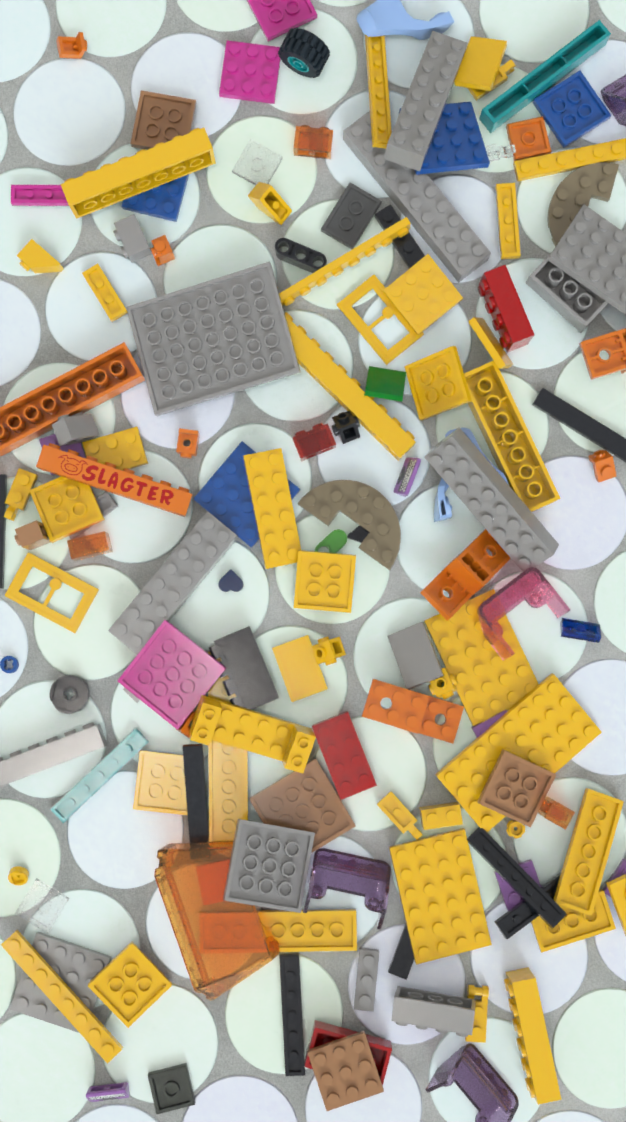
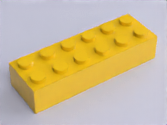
[504,967,562,1105]

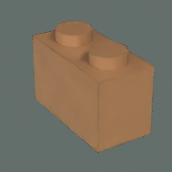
[14,520,51,550]

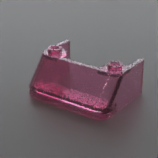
[477,567,570,661]

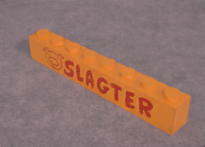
[36,443,192,517]

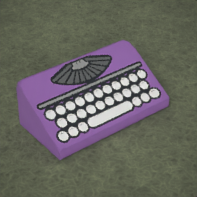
[394,457,421,497]
[86,1082,130,1102]

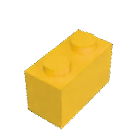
[419,802,463,830]

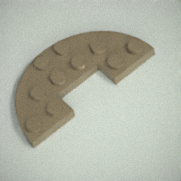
[547,162,619,247]
[297,480,401,571]

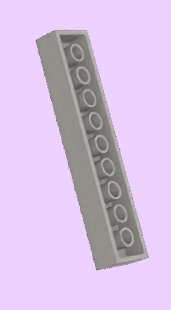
[343,111,491,283]

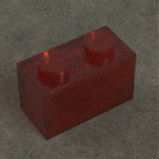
[292,423,336,462]

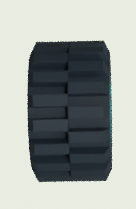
[278,28,330,78]

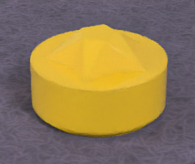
[8,866,29,886]

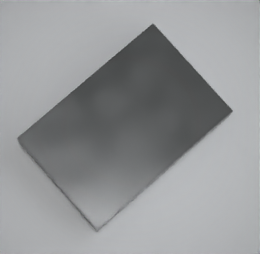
[321,182,382,249]

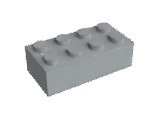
[526,252,608,333]
[391,986,476,1037]

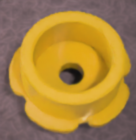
[506,820,525,838]

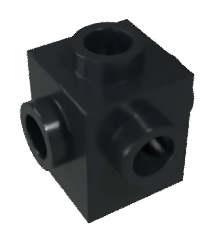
[331,410,360,444]

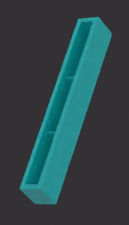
[479,20,611,133]

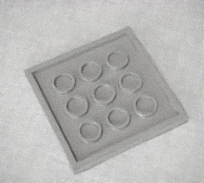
[223,819,315,913]
[10,932,111,1033]

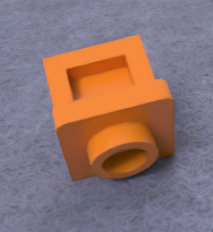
[56,32,87,59]
[588,450,617,482]

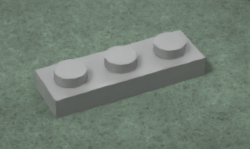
[354,948,379,1012]

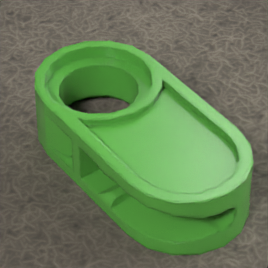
[315,529,347,553]

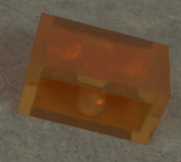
[294,125,333,159]
[67,531,113,561]
[538,796,575,830]

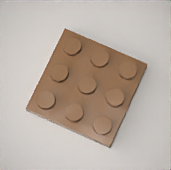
[130,90,197,150]
[477,749,556,828]
[307,1031,384,1111]

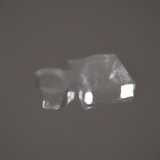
[485,144,516,161]

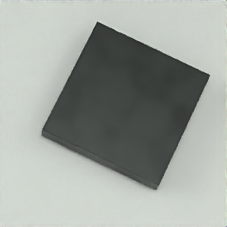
[148,1063,196,1115]

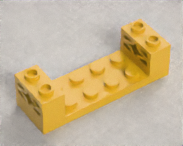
[189,695,316,773]

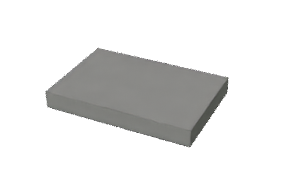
[387,621,444,690]

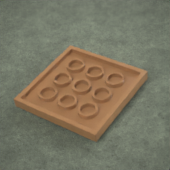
[249,758,356,853]

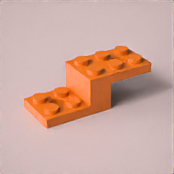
[579,328,626,380]
[420,529,511,621]
[362,679,464,744]

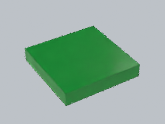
[364,366,406,402]

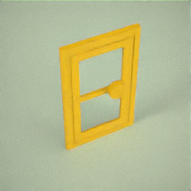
[337,275,424,365]
[5,552,99,633]

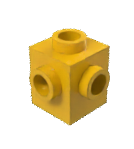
[311,636,346,666]
[428,667,458,699]

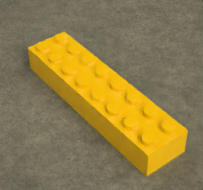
[60,128,216,219]
[464,360,561,512]

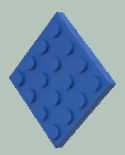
[399,102,490,175]
[193,441,300,548]

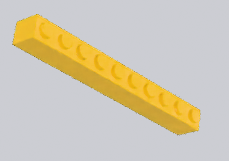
[285,312,416,461]

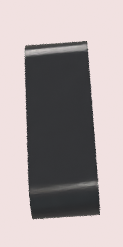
[275,238,327,273]

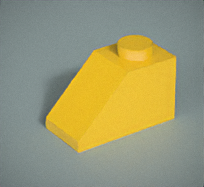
[248,182,292,225]
[17,239,63,274]

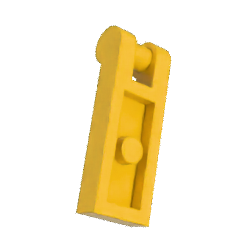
[465,984,489,1043]

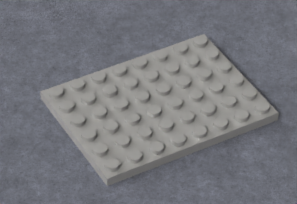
[126,261,301,416]

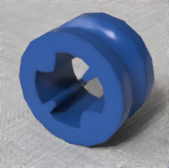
[0,656,19,674]

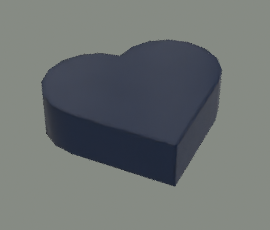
[218,569,244,592]

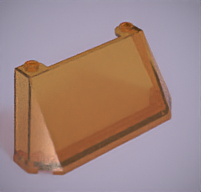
[154,841,280,1001]

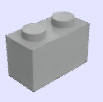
[113,214,152,263]
[52,412,100,446]

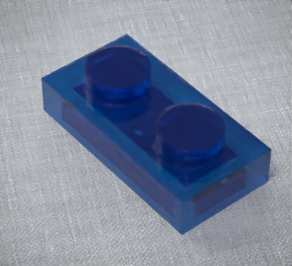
[560,618,601,643]

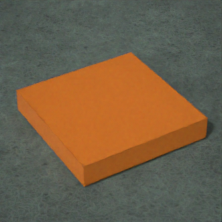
[506,116,552,161]

